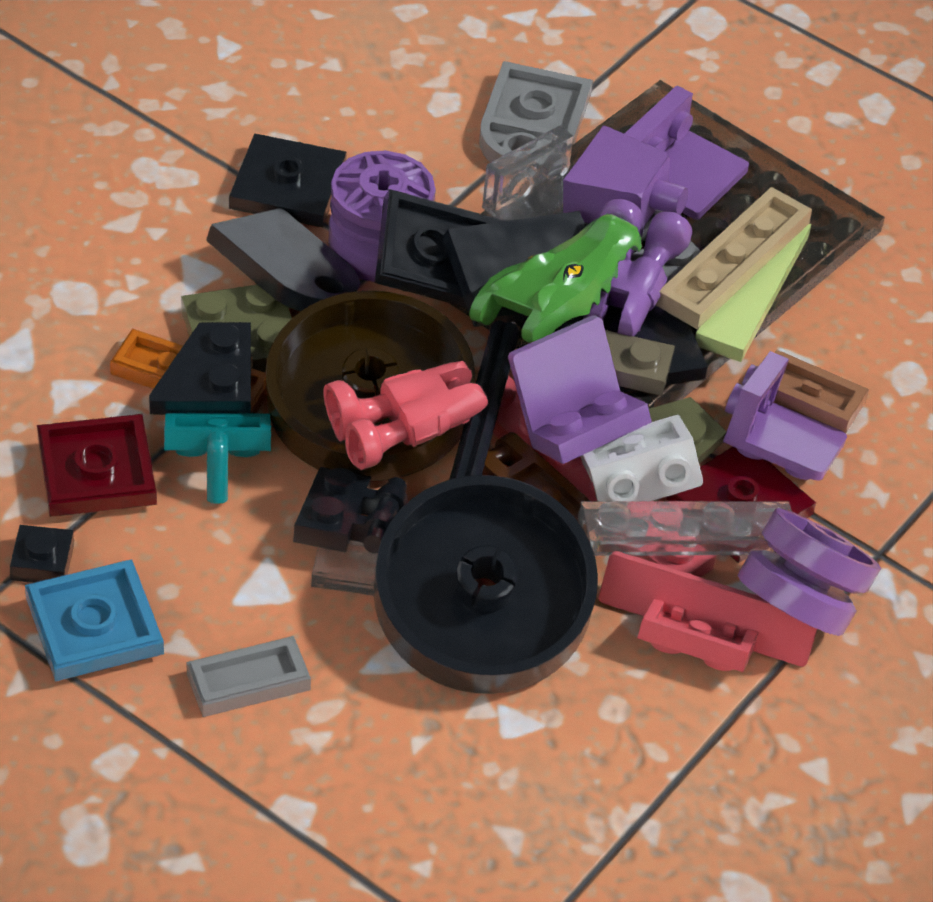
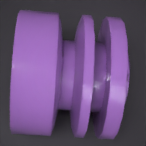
[328,150,436,282]

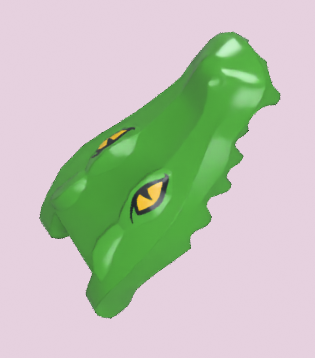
[470,214,642,343]

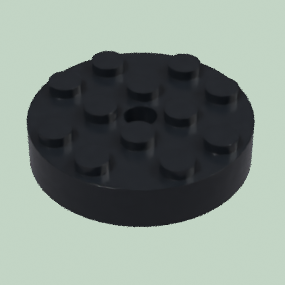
[374,475,598,694]

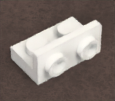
[581,414,703,515]

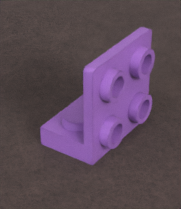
[624,85,749,220]
[508,315,652,464]

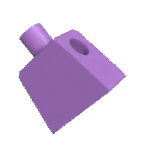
[563,125,688,226]

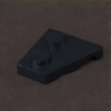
[149,322,251,415]

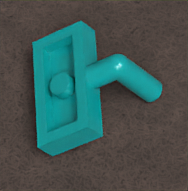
[164,413,271,504]

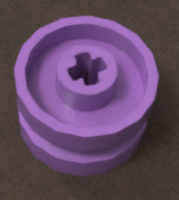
[738,508,881,636]

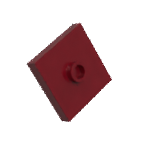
[37,414,157,517]
[666,446,816,563]

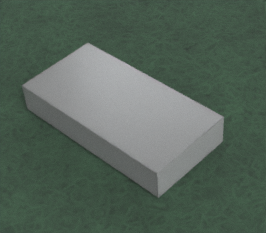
[186,636,311,717]

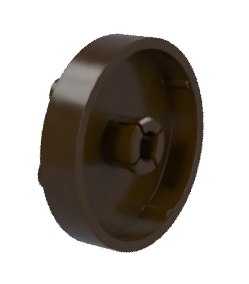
[266,291,475,481]

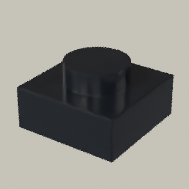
[10,525,74,583]

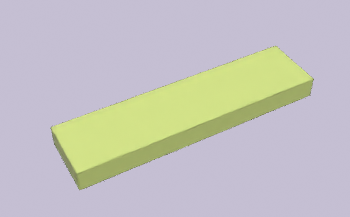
[695,224,811,362]

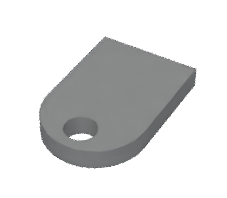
[479,61,593,176]

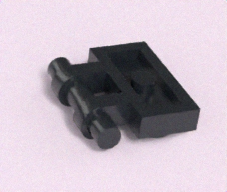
[293,467,408,554]

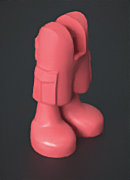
[324,361,488,470]

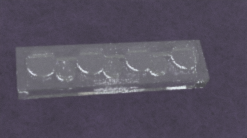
[578,501,792,556]

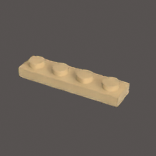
[656,187,812,329]

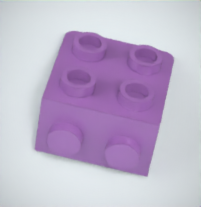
[723,351,847,480]

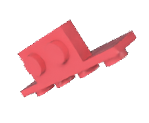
[598,551,817,672]

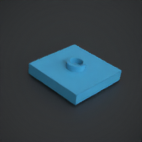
[25,559,164,682]

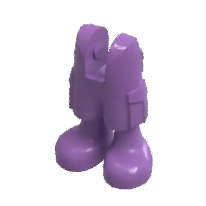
[583,199,693,336]

